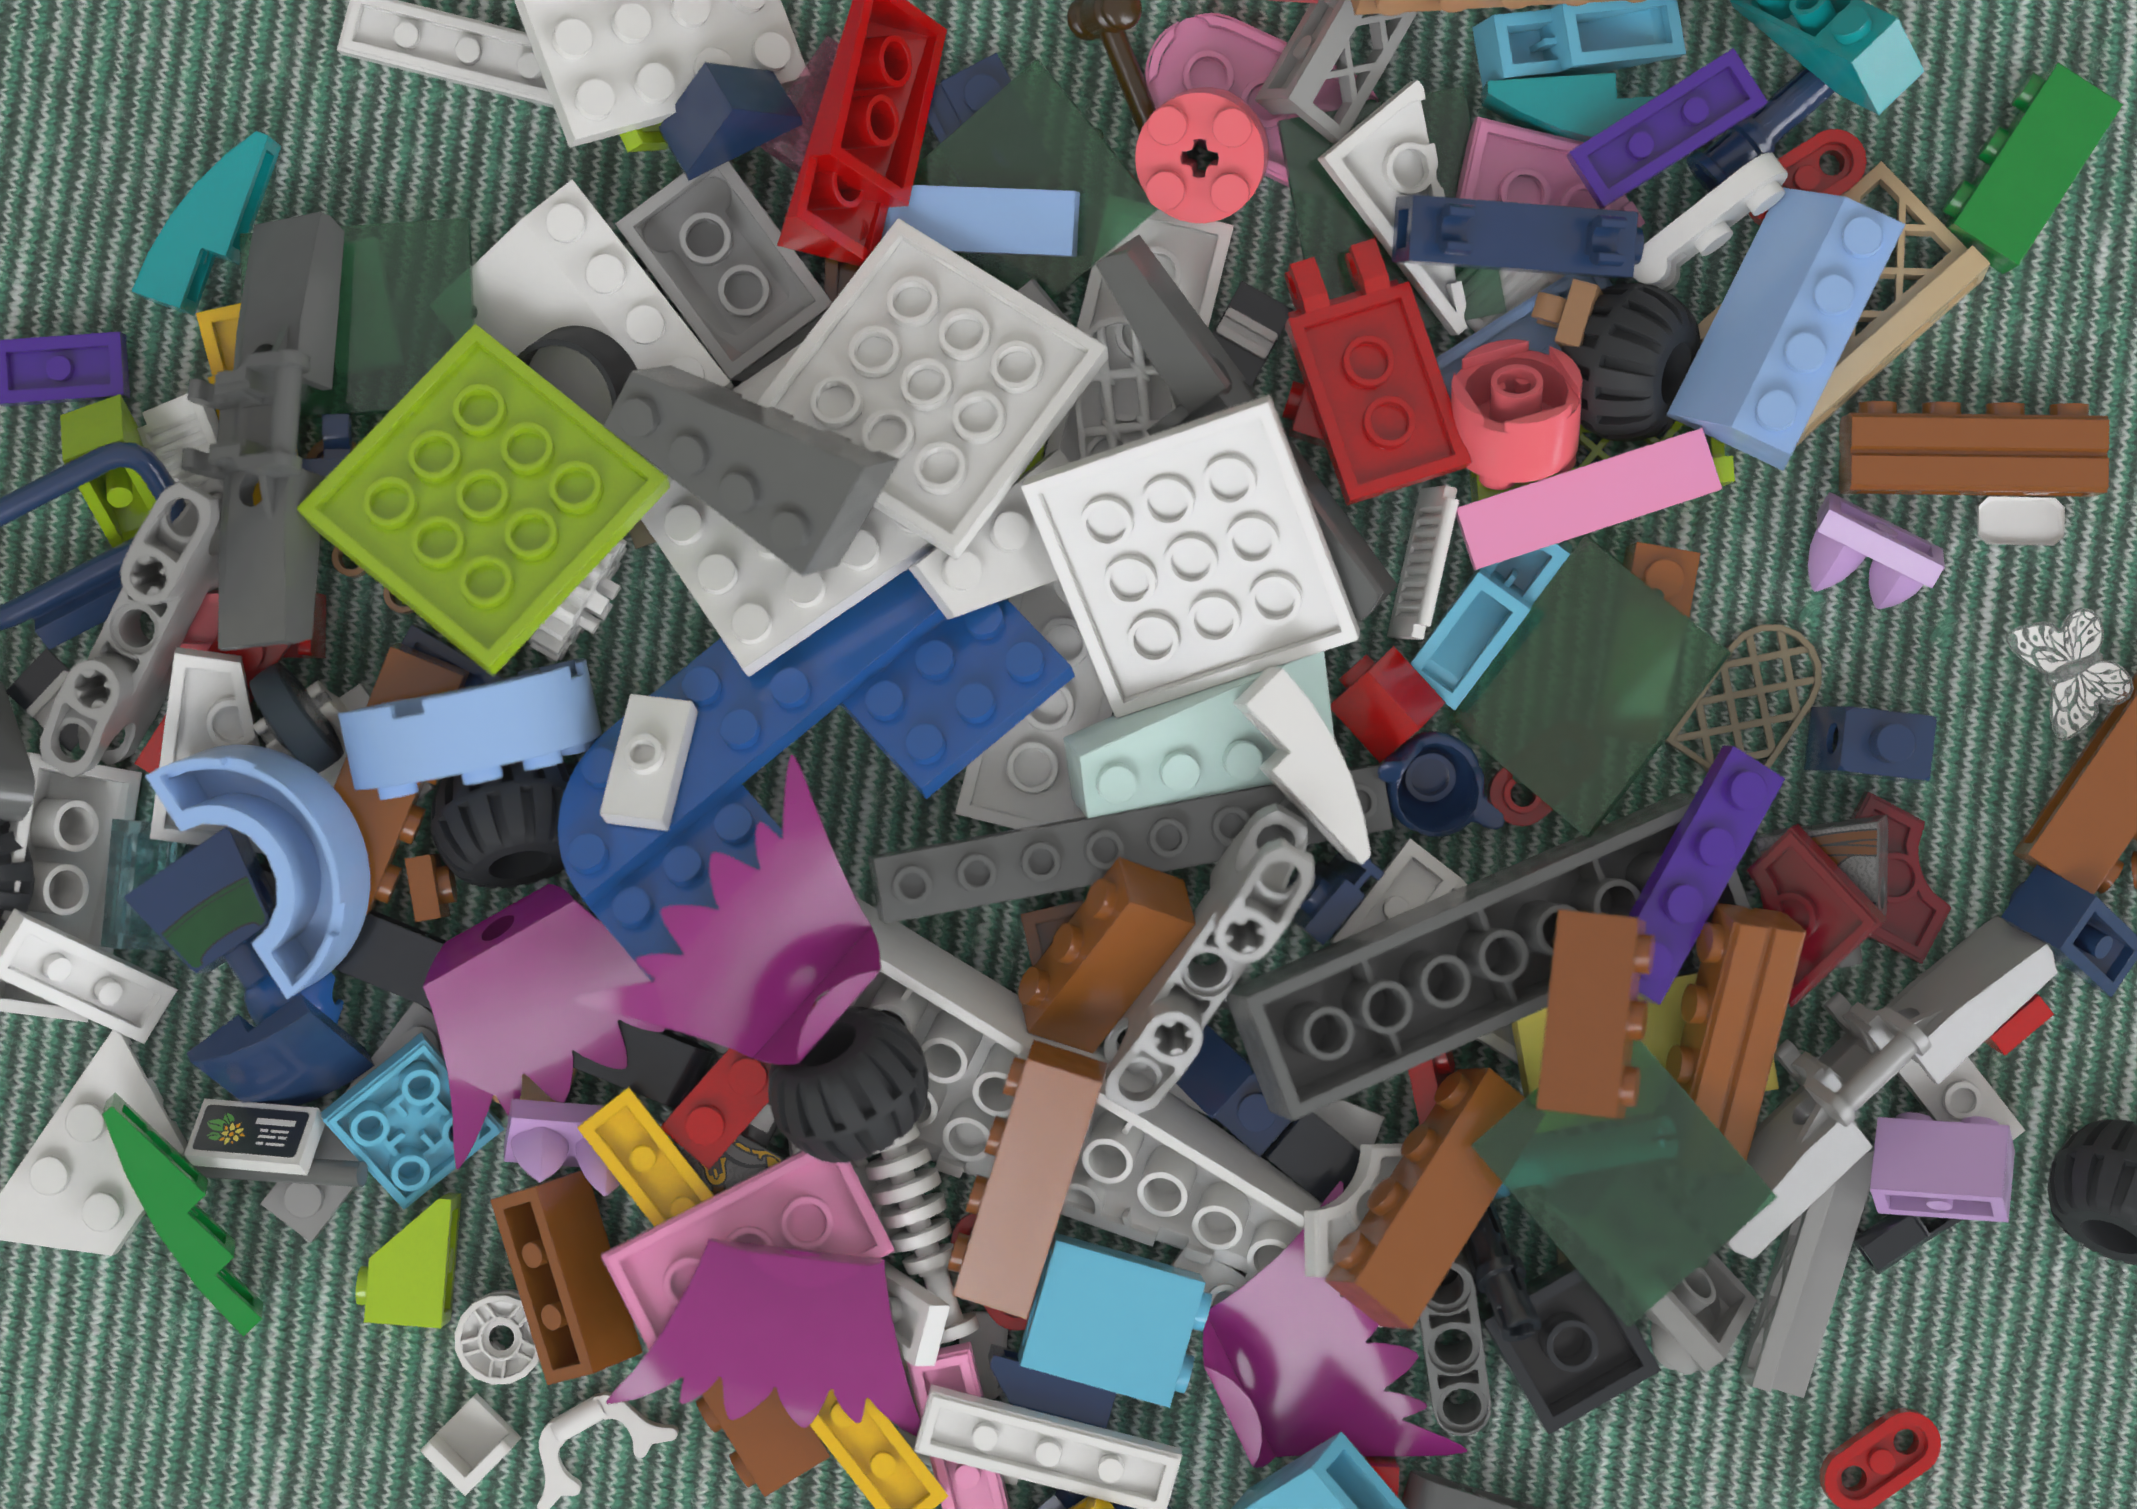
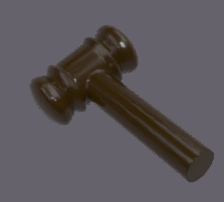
[1067,0,1156,134]

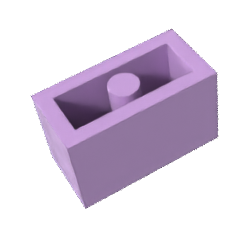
[1870,1112,2015,1222]

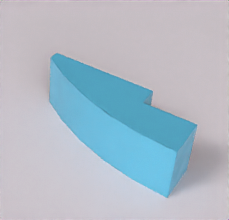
[1472,0,1686,88]
[1410,541,1573,710]

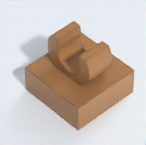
[1531,279,1603,348]

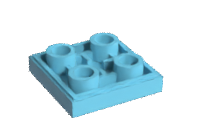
[321,1032,504,1210]

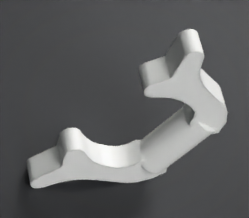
[537,1392,679,1509]

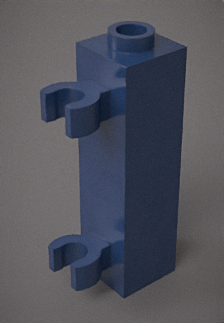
[1391,195,1644,278]

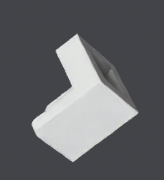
[420,1393,522,1496]

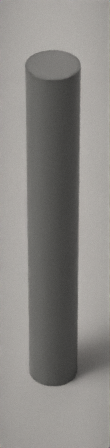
[184,1156,368,1187]

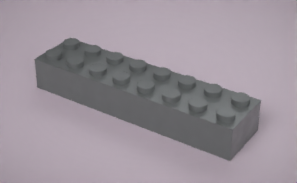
[1226,793,1751,1121]

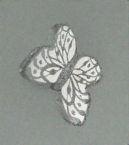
[2006,607,2134,741]

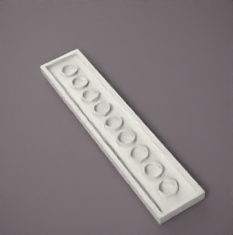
[955,195,1234,829]

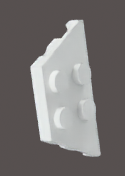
[0,1030,188,1256]

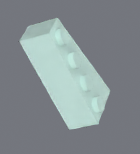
[1064,651,1334,819]

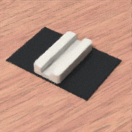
[1212,281,1294,387]
[6,648,79,752]

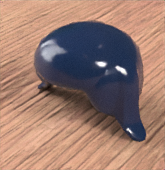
[1377,731,1504,837]

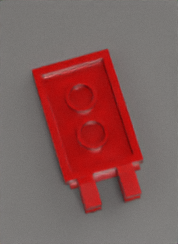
[1284,238,1472,506]

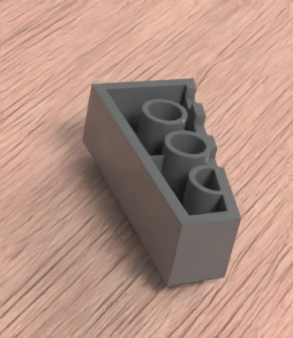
[603,365,900,576]

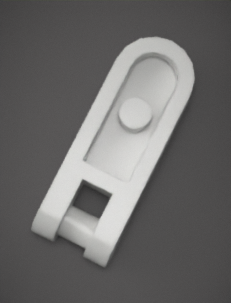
[1633,152,1788,291]

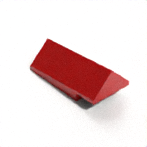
[777,0,947,267]

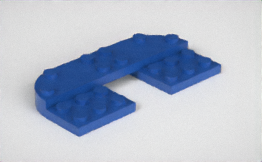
[558,568,1075,981]

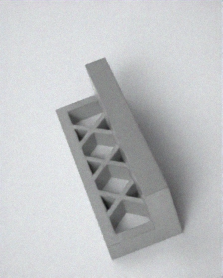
[1255,0,1418,143]
[1739,1150,1874,1398]

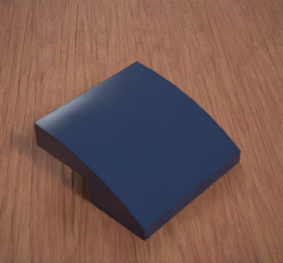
[186,993,375,1106]

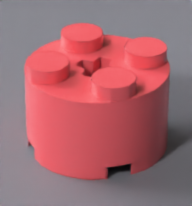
[1135,87,1269,223]
[1451,339,1582,490]

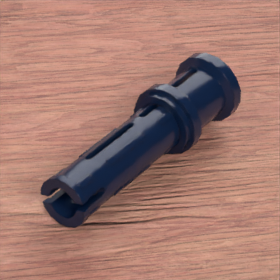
[1686,68,1834,193]

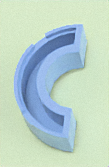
[338,658,602,800]
[145,744,370,999]

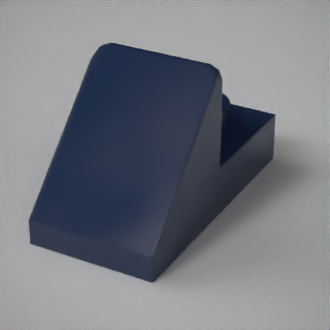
[1176,1024,1292,1157]

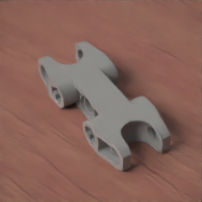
[40,478,254,778]
[1104,803,1314,1115]

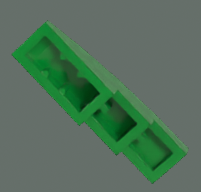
[102,1092,263,1337]

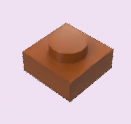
[405,854,457,922]

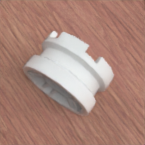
[455,1289,540,1385]

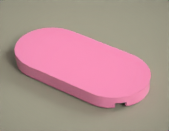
[1145,13,1381,196]

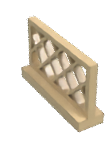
[1698,161,1990,447]

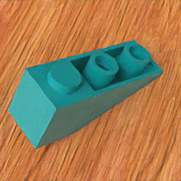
[1730,0,1925,115]

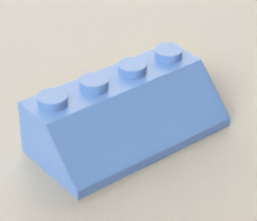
[1666,187,1905,471]

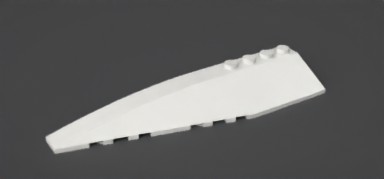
[694,896,1382,1328]

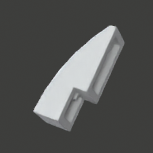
[1233,666,1371,865]

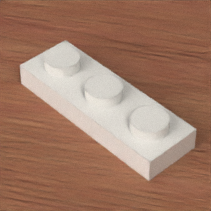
[0,909,178,1044]

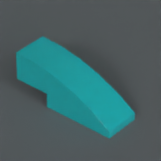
[1481,73,1657,142]
[132,131,282,317]

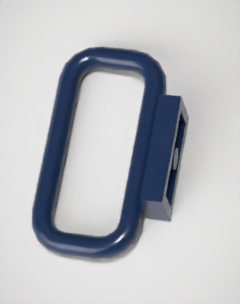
[0,442,186,650]

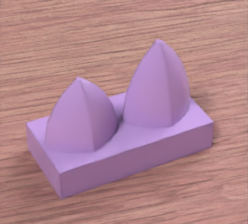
[1808,492,1945,609]
[504,1099,620,1197]

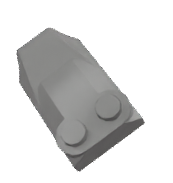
[615,161,833,382]
[1542,1163,1757,1375]

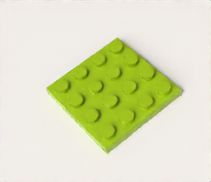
[296,324,671,676]

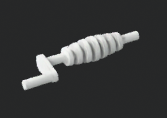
[865,1123,980,1421]

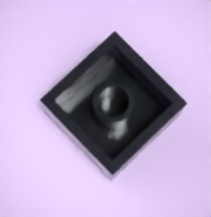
[1478,1249,1661,1435]

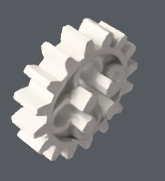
[530,539,628,662]

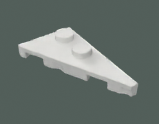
[1317,80,1468,335]

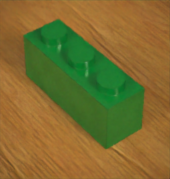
[1942,63,2123,274]

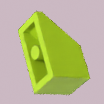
[60,394,156,548]
[356,1192,461,1329]

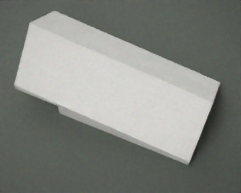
[0,752,142,1022]

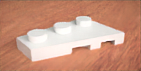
[909,449,1070,620]
[150,647,265,854]

